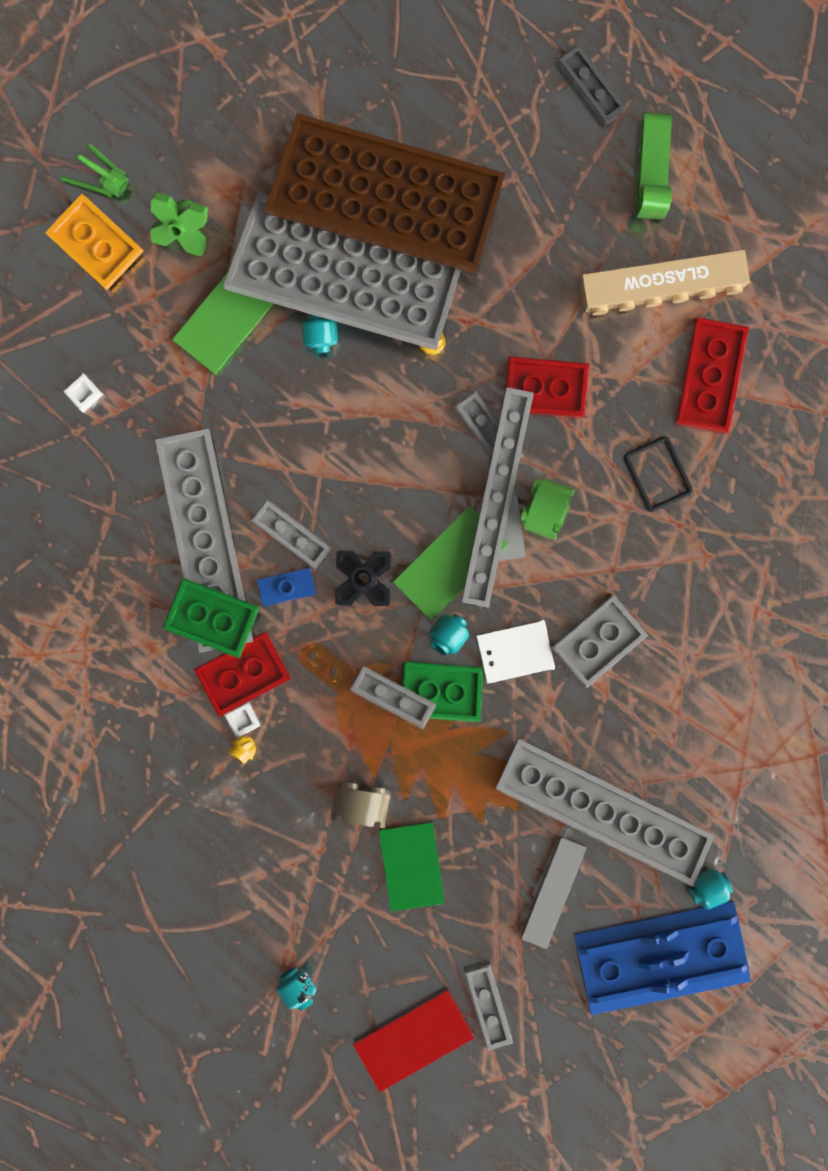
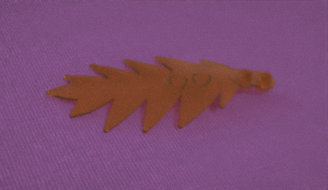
[299,643,522,823]

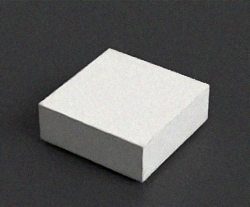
[63,373,103,412]
[224,702,261,738]

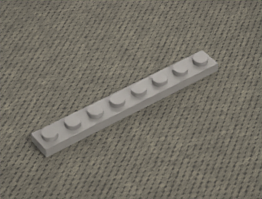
[461,387,534,608]

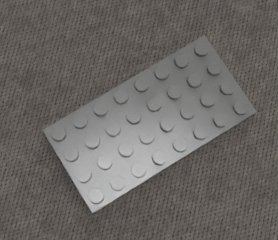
[224,193,461,350]

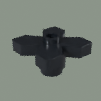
[335,551,391,606]

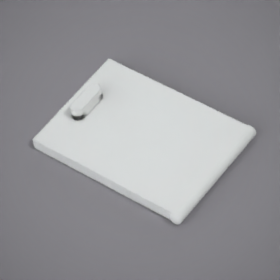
[476,620,555,684]

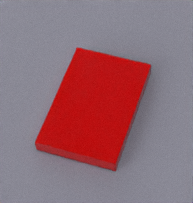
[505,356,590,419]
[193,631,292,717]

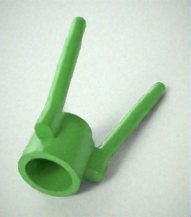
[60,144,129,199]

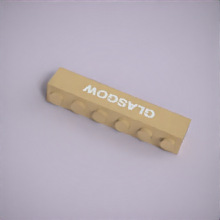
[579,250,750,315]

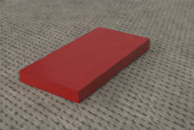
[674,317,750,434]
[353,988,475,1092]

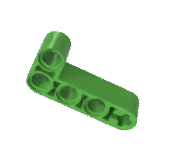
[635,112,672,220]

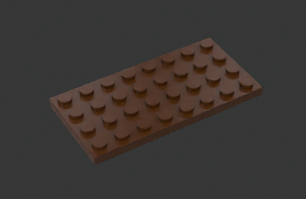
[265,113,505,274]

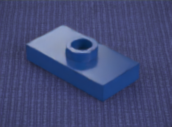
[257,568,317,607]

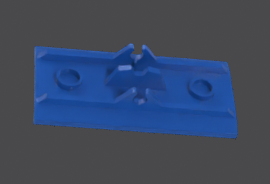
[574,900,751,1015]

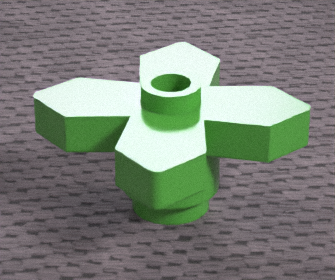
[151,192,208,256]

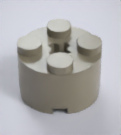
[331,782,390,828]

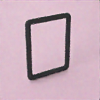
[624,436,693,512]

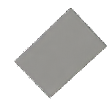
[551,594,648,688]

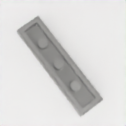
[521,836,587,949]

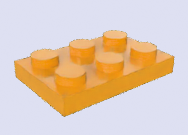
[45,194,143,290]

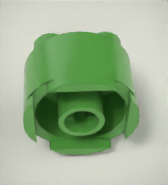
[521,478,575,540]

